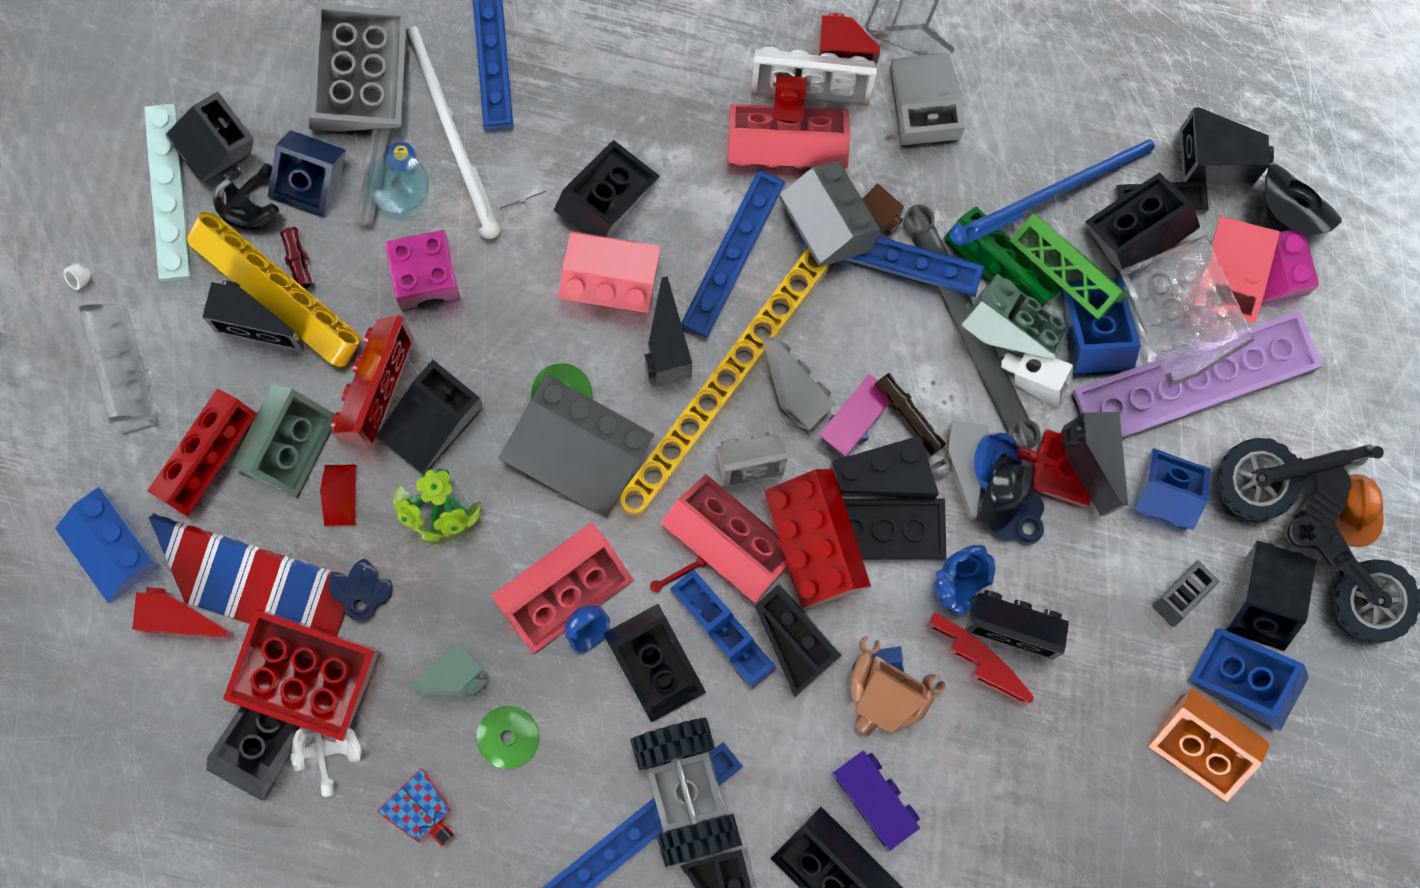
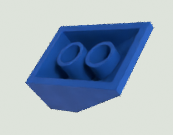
[1062,277,1141,373]
[1190,628,1309,731]

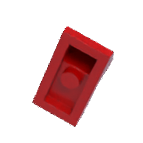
[772,75,807,122]

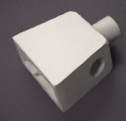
[1001,351,1073,408]

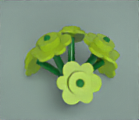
[393,469,482,543]

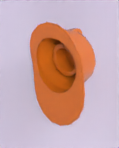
[1335,474,1384,547]

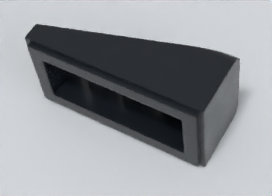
[1152,560,1220,627]

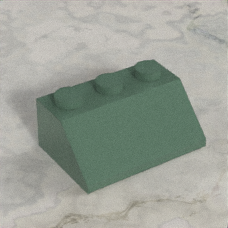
[231,384,335,498]

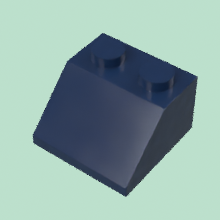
[267,130,346,216]

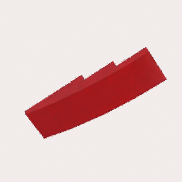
[926,612,1034,705]

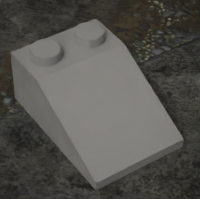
[716,432,788,488]

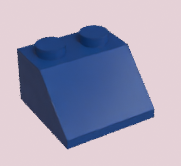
[1135,448,1211,530]

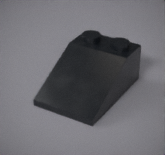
[554,140,660,237]
[644,276,693,386]
[202,280,304,351]
[1060,412,1128,516]
[603,604,706,722]
[206,706,300,801]

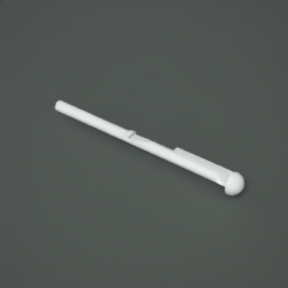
[406,26,501,239]

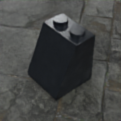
[1181,107,1274,184]
[1226,540,1317,651]

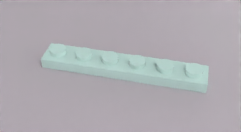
[144,103,192,282]

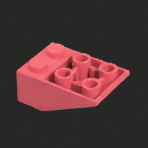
[1194,216,1280,323]

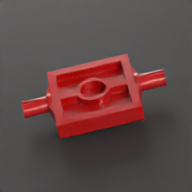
[1016,429,1091,507]

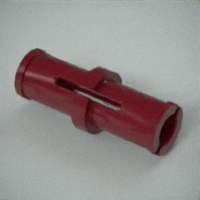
[279,227,314,289]

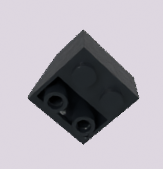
[166,91,254,183]

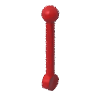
[650,557,708,593]

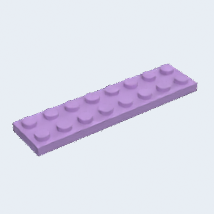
[1072,310,1323,438]

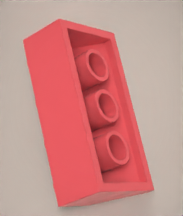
[728,104,850,169]
[661,474,788,603]
[491,522,633,654]

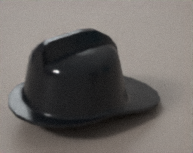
[982,456,1035,529]

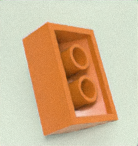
[1149,688,1270,802]

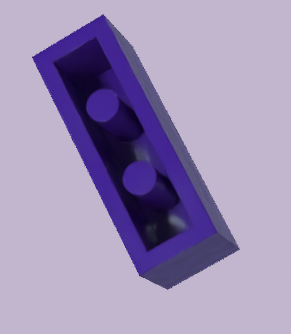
[831,750,920,851]

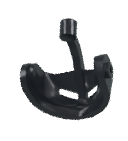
[213,163,279,229]

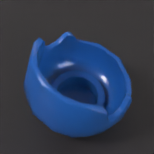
[564,605,611,652]

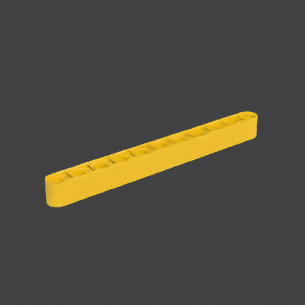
[621,249,829,518]

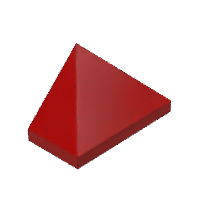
[320,464,357,527]

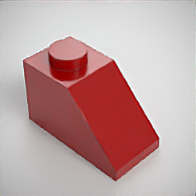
[819,13,880,63]

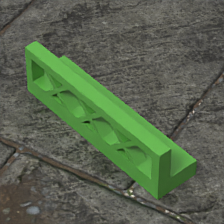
[1009,213,1129,320]

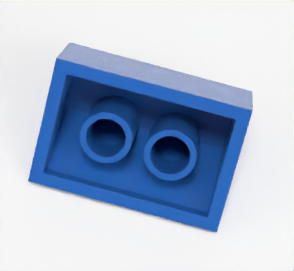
[55,487,160,603]

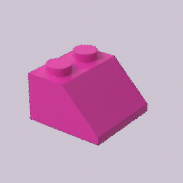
[1261,230,1319,304]

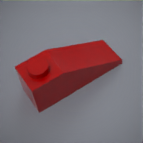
[132,587,233,639]

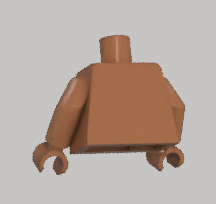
[851,636,946,736]

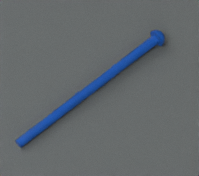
[950,139,1155,246]

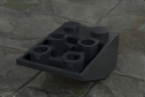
[376,359,483,475]

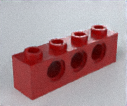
[147,388,257,517]

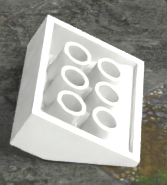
[751,47,877,105]

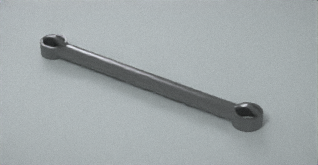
[903,204,1041,450]

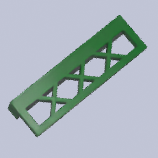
[944,206,1063,308]

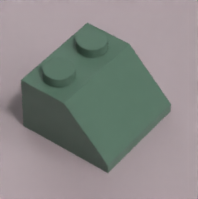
[410,642,488,697]

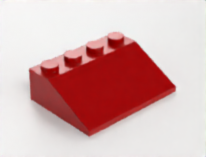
[331,315,414,451]
[223,609,380,741]

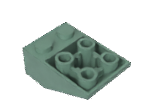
[961,274,1070,360]

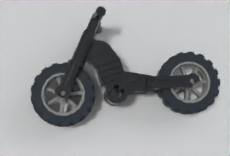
[1217,438,1420,643]

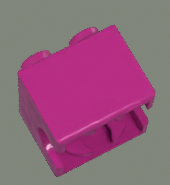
[385,229,461,311]

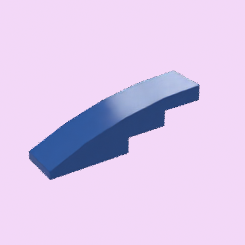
[670,569,777,688]

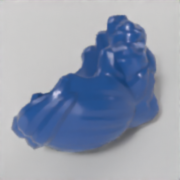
[933,545,996,615]

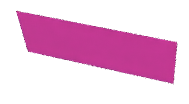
[819,374,889,457]

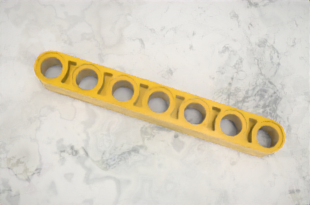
[187,211,361,367]

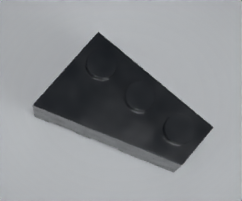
[755,585,843,698]

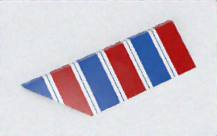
[149,513,344,635]

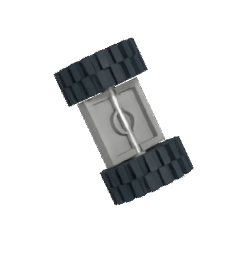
[630,717,742,867]

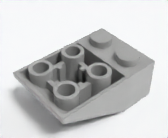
[891,53,965,145]

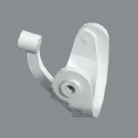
[291,727,361,797]

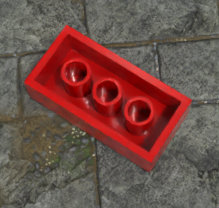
[764,469,871,609]

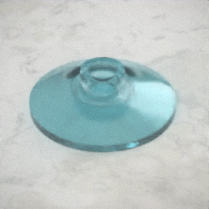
[367,153,428,213]

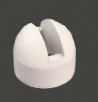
[63,263,91,290]
[928,454,950,480]

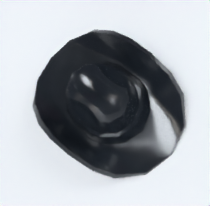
[1265,162,1342,235]

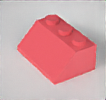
[558,231,661,313]

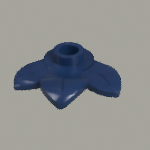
[989,491,1045,544]
[329,559,392,621]

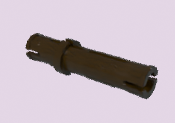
[874,372,946,456]

